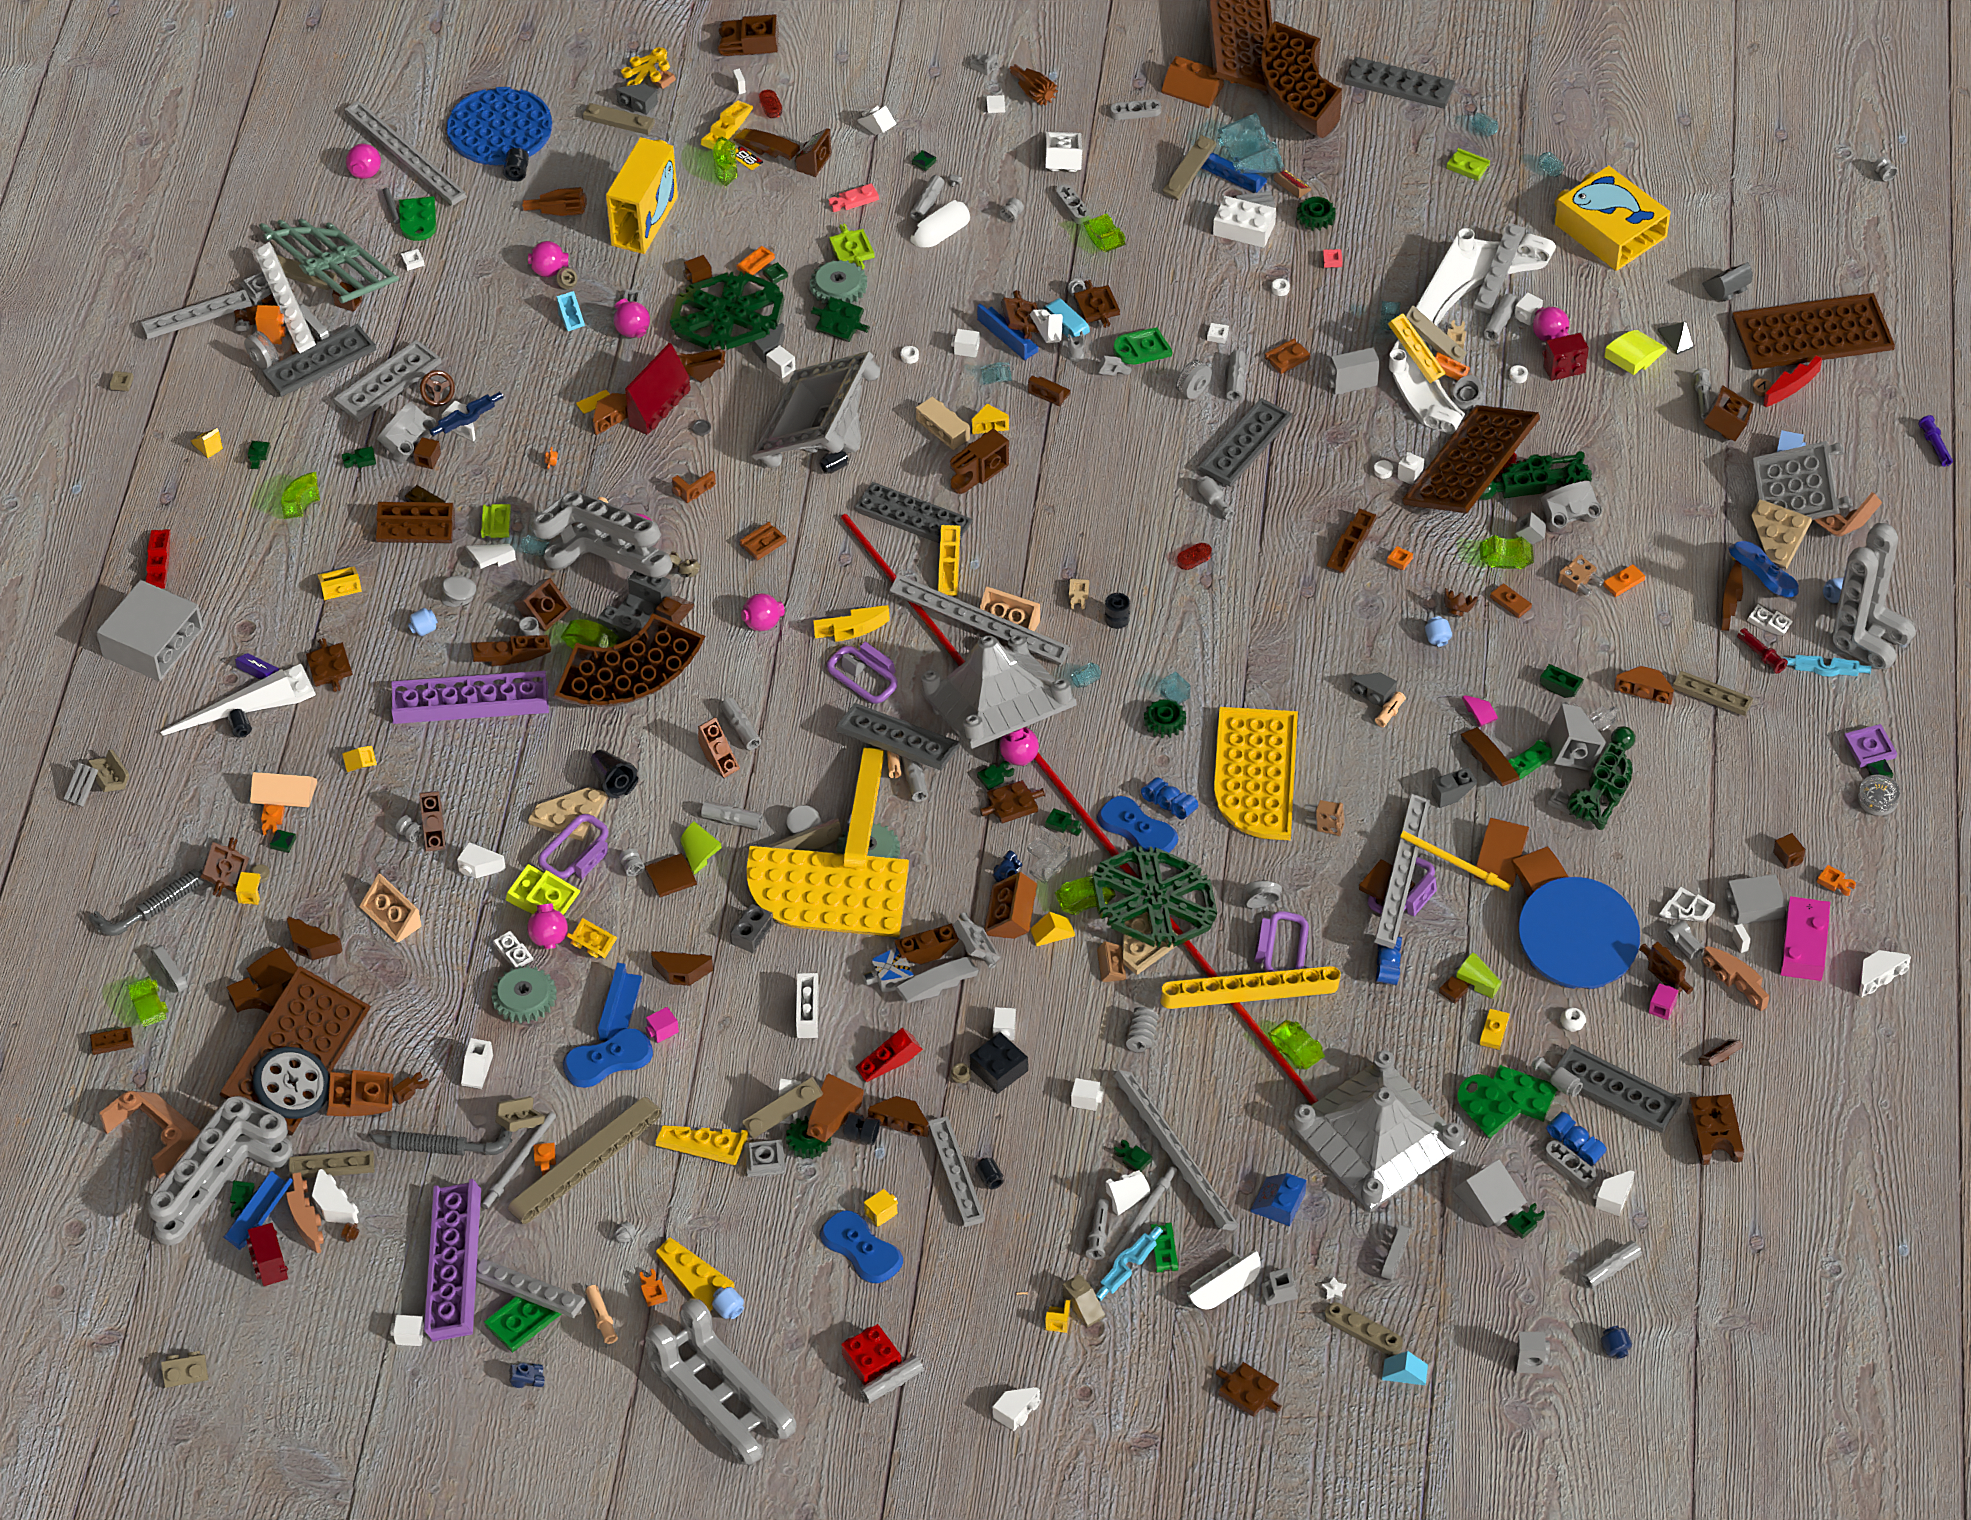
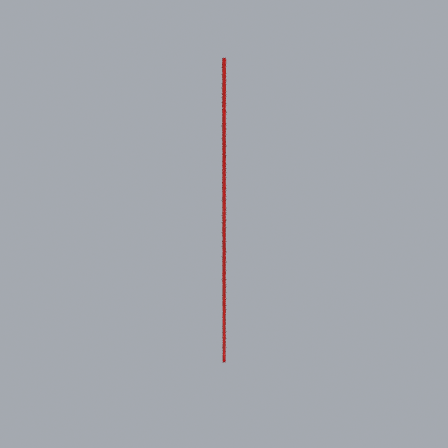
[841,514,1318,1105]

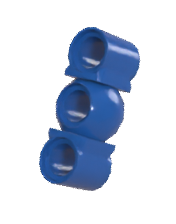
[1141,777,1199,820]
[1376,936,1402,985]
[1546,1112,1607,1166]

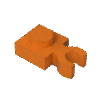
[261,804,285,835]
[1817,865,1856,896]
[639,1268,668,1307]

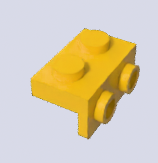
[567,918,617,958]

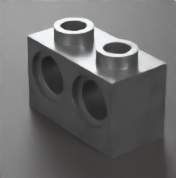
[730,904,774,953]

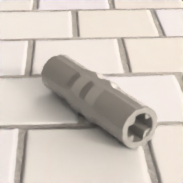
[910,175,944,222]
[1484,293,1518,341]
[1227,350,1246,401]
[720,698,761,750]
[902,756,929,802]
[701,801,763,830]
[1581,1240,1641,1289]
[859,1355,924,1404]

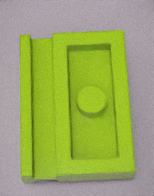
[1446,148,1490,181]
[481,504,511,538]

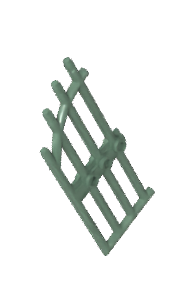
[259,218,399,303]

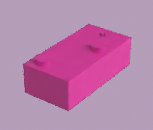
[1781,896,1831,981]

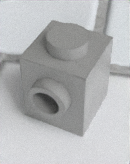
[1515,512,1546,546]

